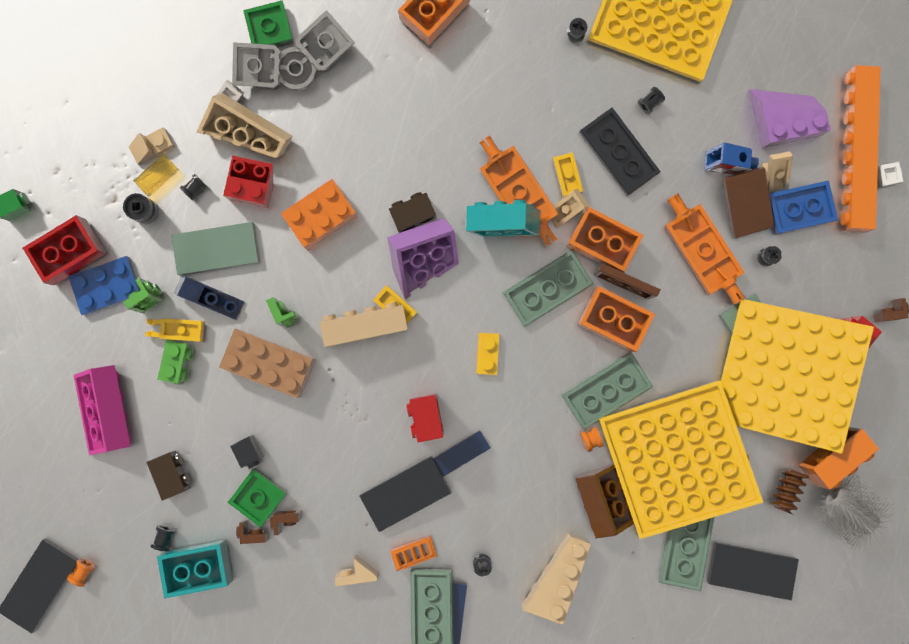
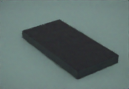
[579,107,661,197]
[359,456,452,532]
[0,538,78,634]
[708,542,799,601]

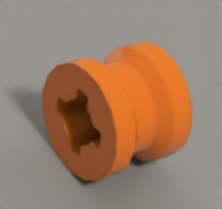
[580,427,604,452]

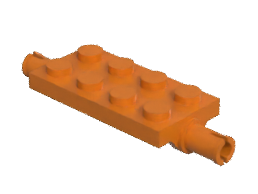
[479,136,559,246]
[664,193,746,304]

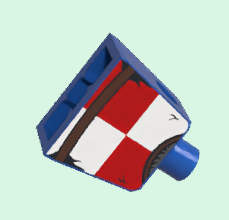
[704,142,759,175]

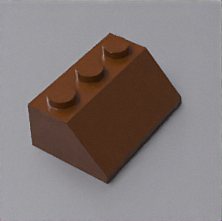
[575,463,634,539]

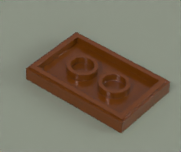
[722,167,774,238]
[593,263,661,300]

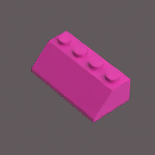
[73,365,131,455]

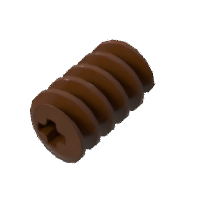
[770,468,810,515]

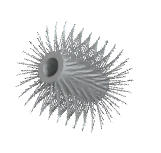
[812,473,895,551]

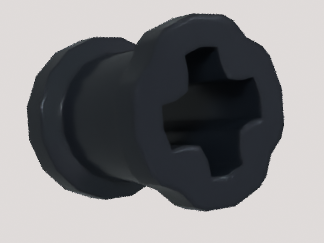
[567,18,588,43]
[638,87,665,114]
[179,173,207,200]
[757,246,782,266]
[150,525,175,551]
[473,554,492,577]

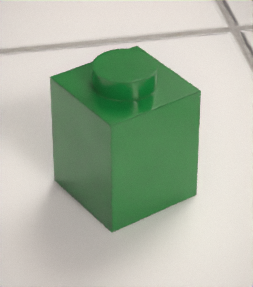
[0,189,31,221]

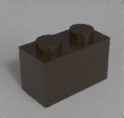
[389,192,437,233]
[146,451,191,501]

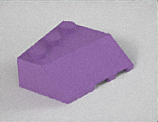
[749,89,831,149]
[387,218,458,299]

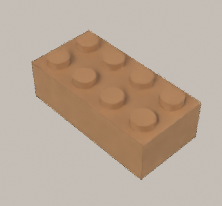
[219,328,316,398]

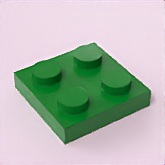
[243,0,293,46]
[227,468,287,528]

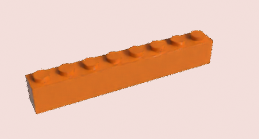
[840,65,881,232]

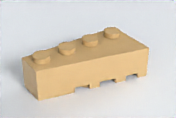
[197,93,293,158]
[319,302,408,347]
[521,533,591,625]

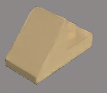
[129,127,175,165]
[762,151,793,194]
[551,188,589,228]
[334,555,379,587]

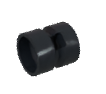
[123,193,159,224]

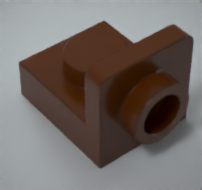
[874,298,909,323]
[270,510,302,536]
[236,520,269,544]

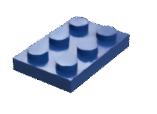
[769,180,838,234]
[68,256,141,316]

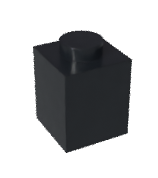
[230,435,264,469]

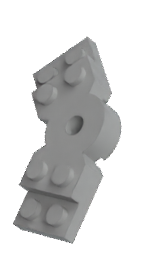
[232,10,355,90]

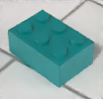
[466,200,541,237]
[157,540,233,599]

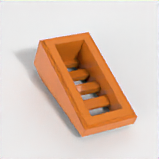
[391,536,437,571]

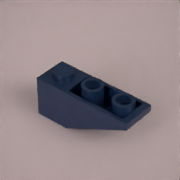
[174,275,243,319]

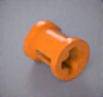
[67,558,95,587]

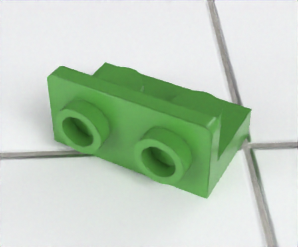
[124,278,163,313]
[266,297,300,328]
[157,339,194,385]

